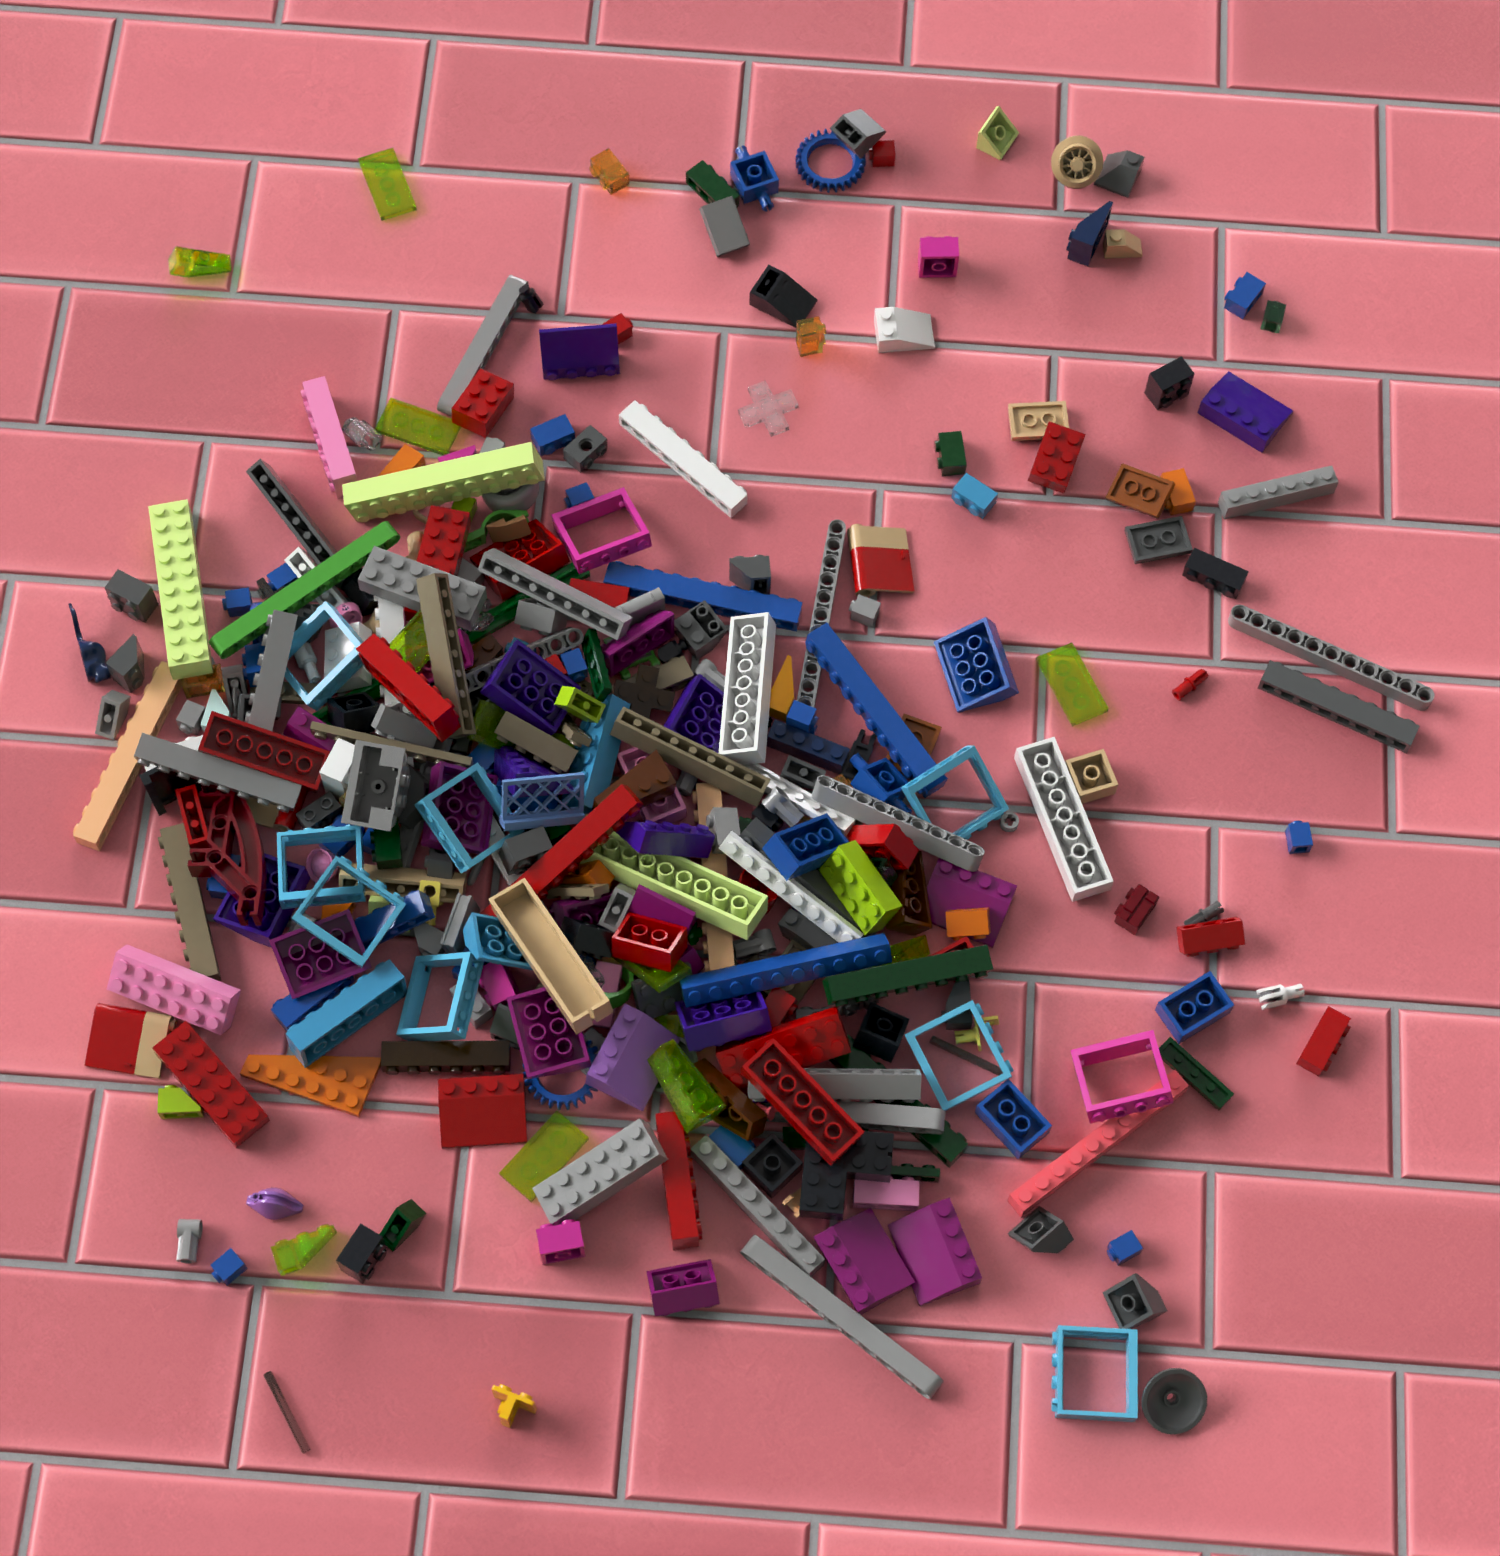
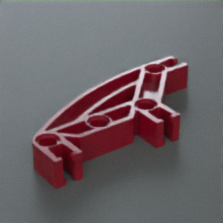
[187,784,267,926]

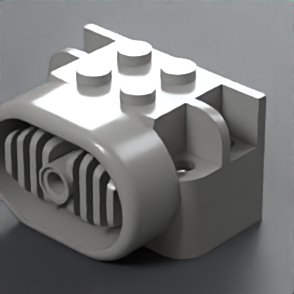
[341,740,411,832]

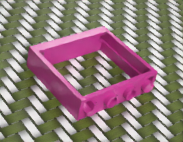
[551,487,652,574]
[1070,1030,1173,1124]

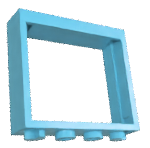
[284,601,364,711]
[901,745,1009,840]
[414,762,524,874]
[277,824,366,909]
[291,856,406,968]
[396,952,484,1041]
[905,1000,1014,1111]
[1051,1325,1138,1422]

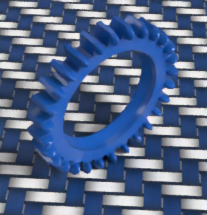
[795,129,866,193]
[523,1035,598,1110]

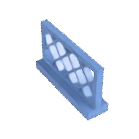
[499,772,586,831]

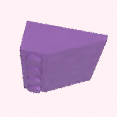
[585,1004,680,1111]

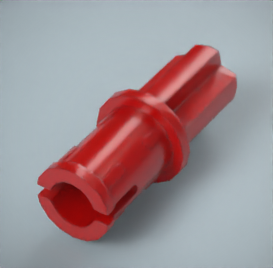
[1172,669,1209,700]

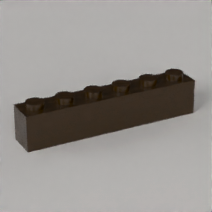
[381,1041,511,1075]

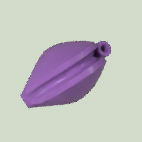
[246,1187,303,1220]

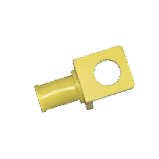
[419,880,444,926]
[954,1016,999,1051]

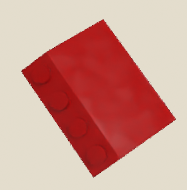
[470,519,570,601]
[438,1074,527,1148]

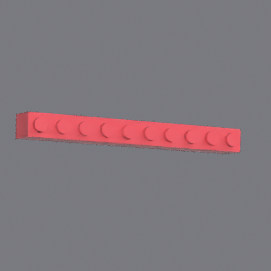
[1007,1070,1189,1217]

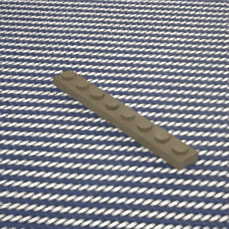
[310,721,474,768]

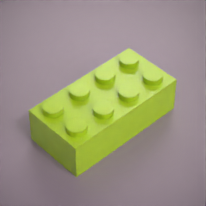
[819,840,903,936]

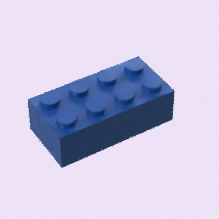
[762,813,849,881]

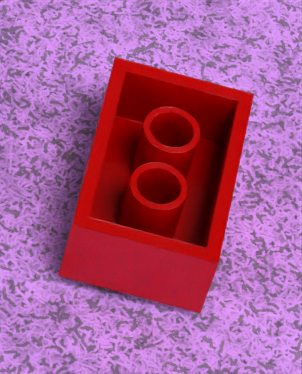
[452,368,514,438]
[1027,421,1086,494]
[846,823,919,870]
[612,912,688,972]

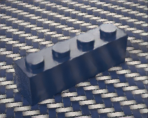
[767,720,850,775]

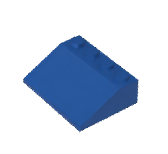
[934,617,1019,713]

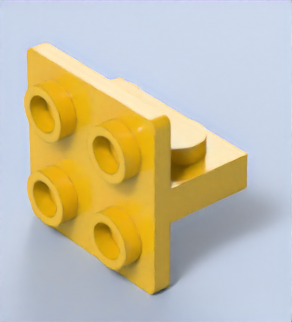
[492,1384,537,1428]

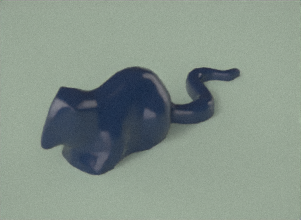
[68,603,111,683]

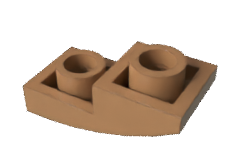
[486,515,532,543]

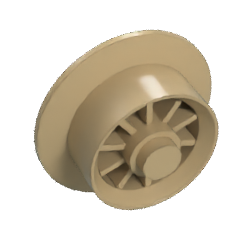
[1051,136,1103,188]

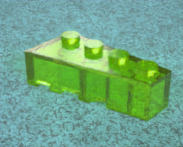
[647,1039,726,1133]

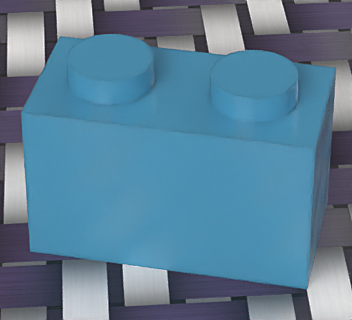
[951,473,998,519]

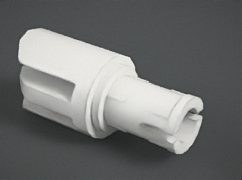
[294,642,321,683]
[1256,984,1305,1010]

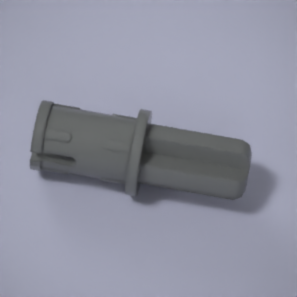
[1184,901,1224,925]

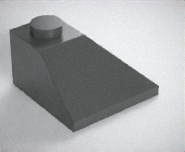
[1094,150,1145,198]
[1008,1206,1074,1253]
[1103,1273,1167,1329]

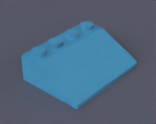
[463,912,532,970]

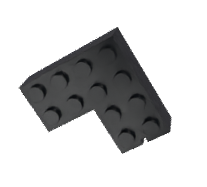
[799,1131,894,1221]

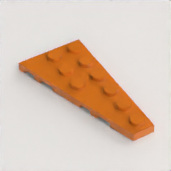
[240,1054,381,1117]

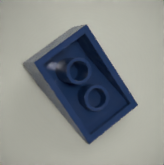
[1066,201,1113,267]

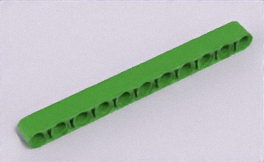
[209,521,400,659]

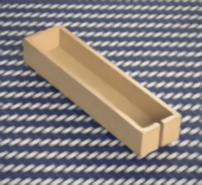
[488,878,613,1035]

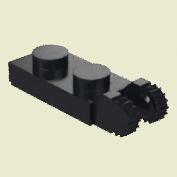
[840,729,877,782]

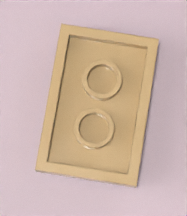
[1008,401,1069,441]

